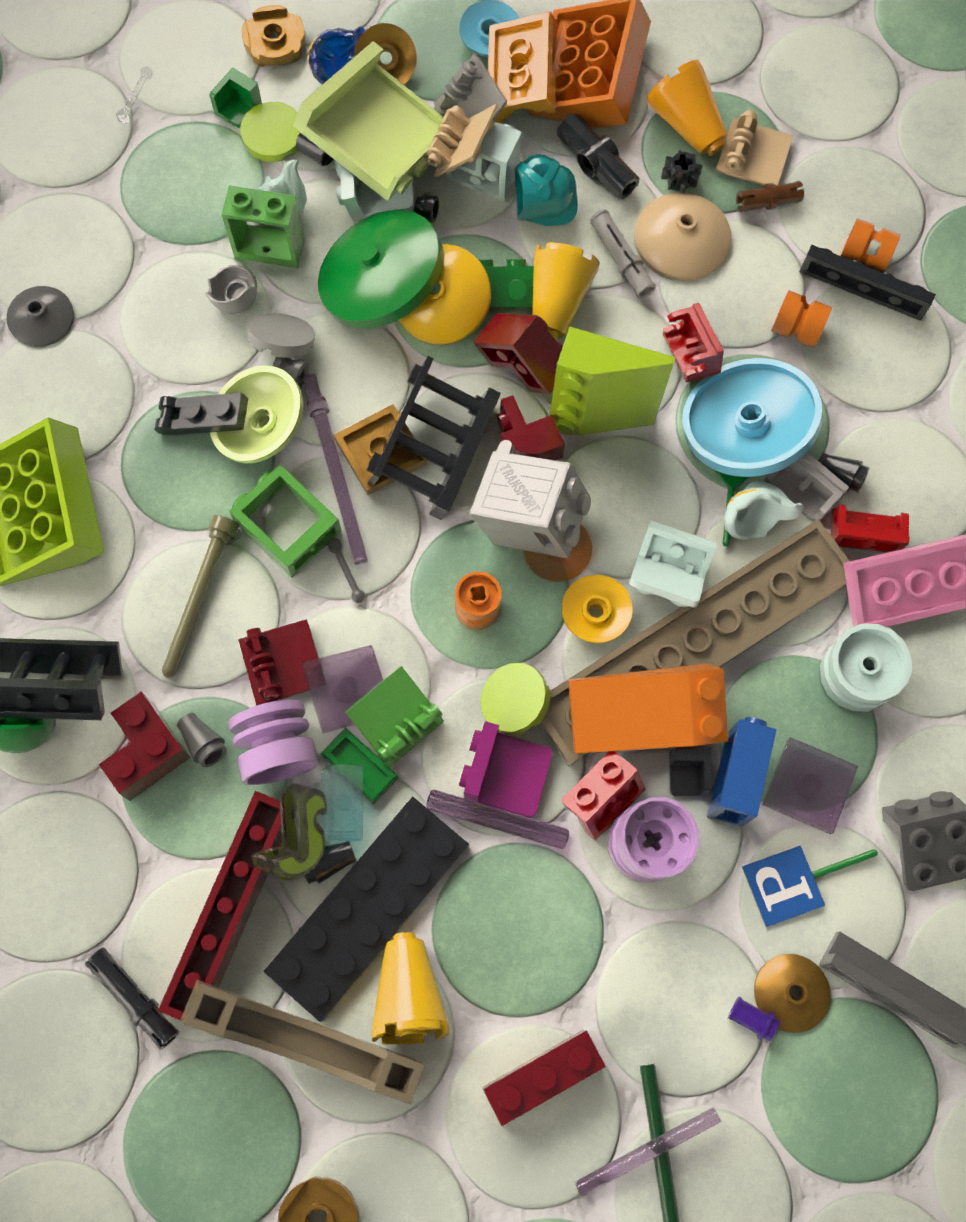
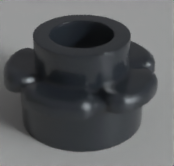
[414,192,439,223]

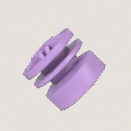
[228,700,319,786]
[608,797,699,882]

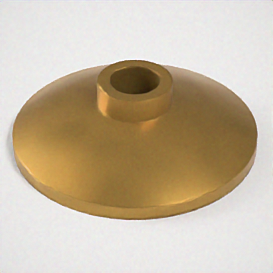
[354,23,417,85]
[754,954,831,1033]

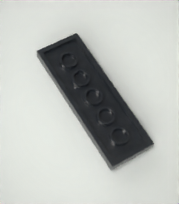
[263,796,469,1023]

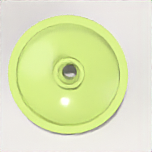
[210,366,303,464]

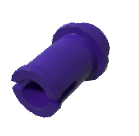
[727,996,780,1042]

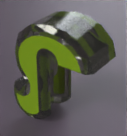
[251,783,328,880]

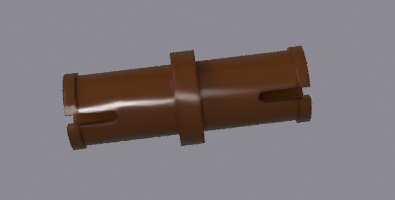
[736,181,804,212]

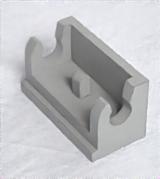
[764,452,849,522]

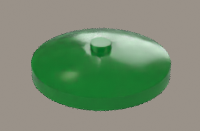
[318,210,444,329]

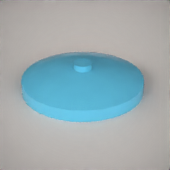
[682,358,823,477]

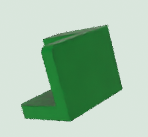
[209,67,262,128]

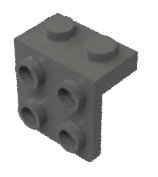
[882,791,966,891]

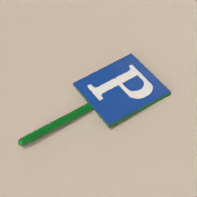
[742,845,878,927]

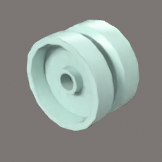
[820,624,913,712]

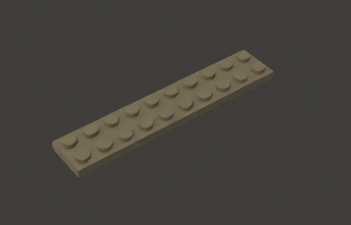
[540,519,850,767]

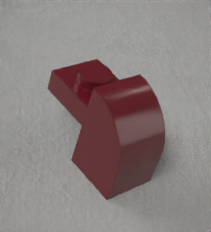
[496,395,565,461]

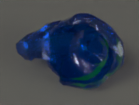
[308,26,365,84]

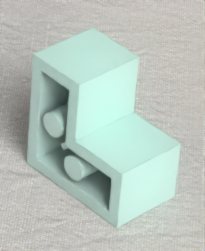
[446,122,522,201]

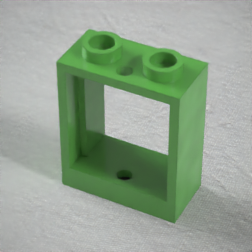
[221,185,305,268]
[229,464,342,578]

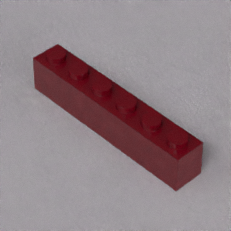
[158,791,295,1021]

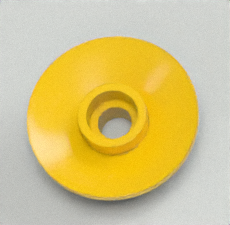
[561,574,633,644]

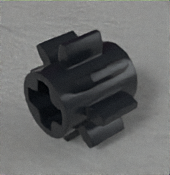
[661,150,703,193]

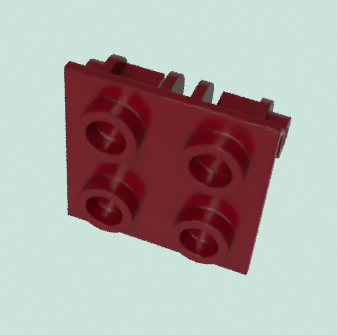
[238,619,326,706]

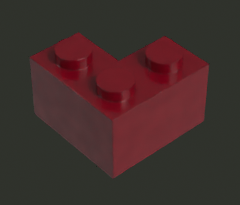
[473,313,563,394]
[99,691,191,801]

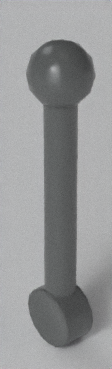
[328,538,365,603]

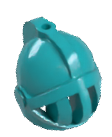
[515,154,578,226]

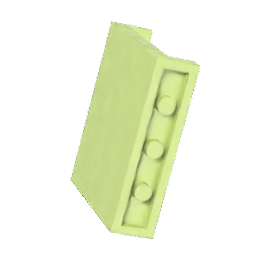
[293,41,465,201]

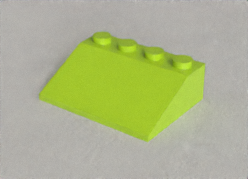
[550,327,676,435]
[0,417,104,586]

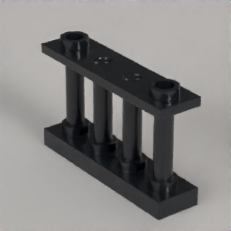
[366,356,501,520]
[0,638,123,720]

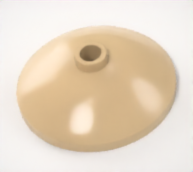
[634,192,731,281]

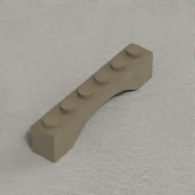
[181,980,425,1105]

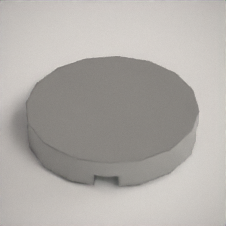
[247,313,315,358]

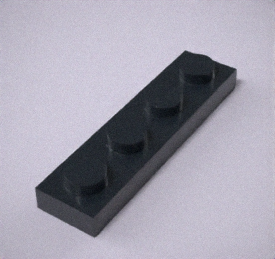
[799,244,936,321]

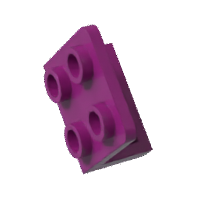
[459,721,553,818]

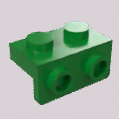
[479,259,534,307]

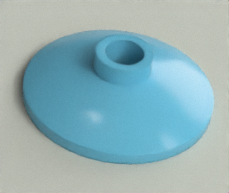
[459,0,519,57]

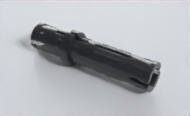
[85,947,180,1050]

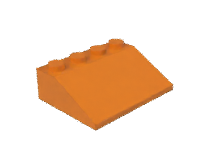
[527,0,651,128]

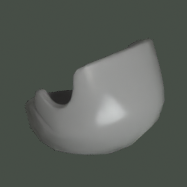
[205,265,257,315]

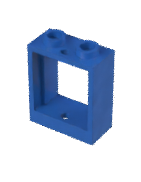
[707,717,777,827]

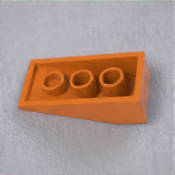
[569,664,728,753]

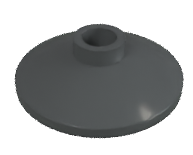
[6,286,74,347]

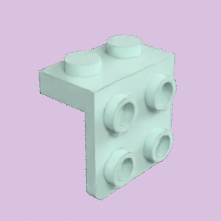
[335,160,415,221]
[629,520,717,607]

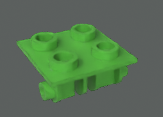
[345,666,444,768]

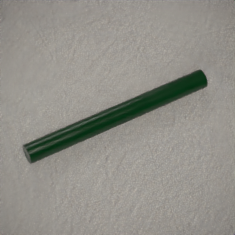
[640,1064,679,1222]

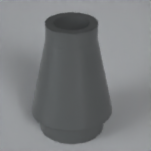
[177,713,227,767]

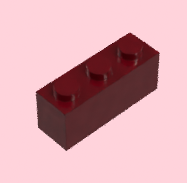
[482,1030,606,1127]

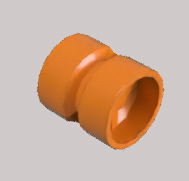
[840,218,901,272]
[771,290,832,348]
[455,571,502,630]

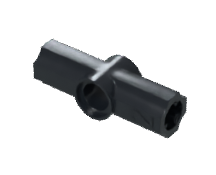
[557,113,640,200]

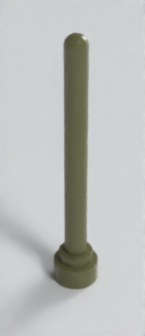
[162,515,239,677]

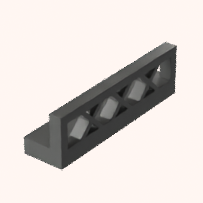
[819,931,966,1049]

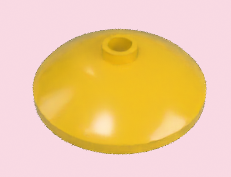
[399,244,491,345]

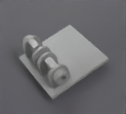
[434,53,508,120]

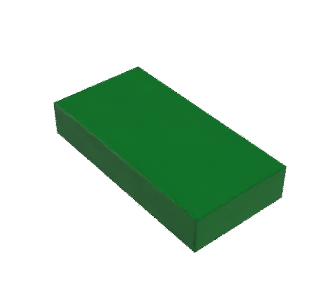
[320,727,399,804]

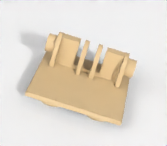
[426,104,498,177]
[716,110,793,185]

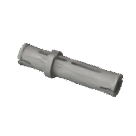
[590,209,656,299]

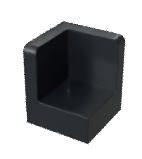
[669,746,712,797]

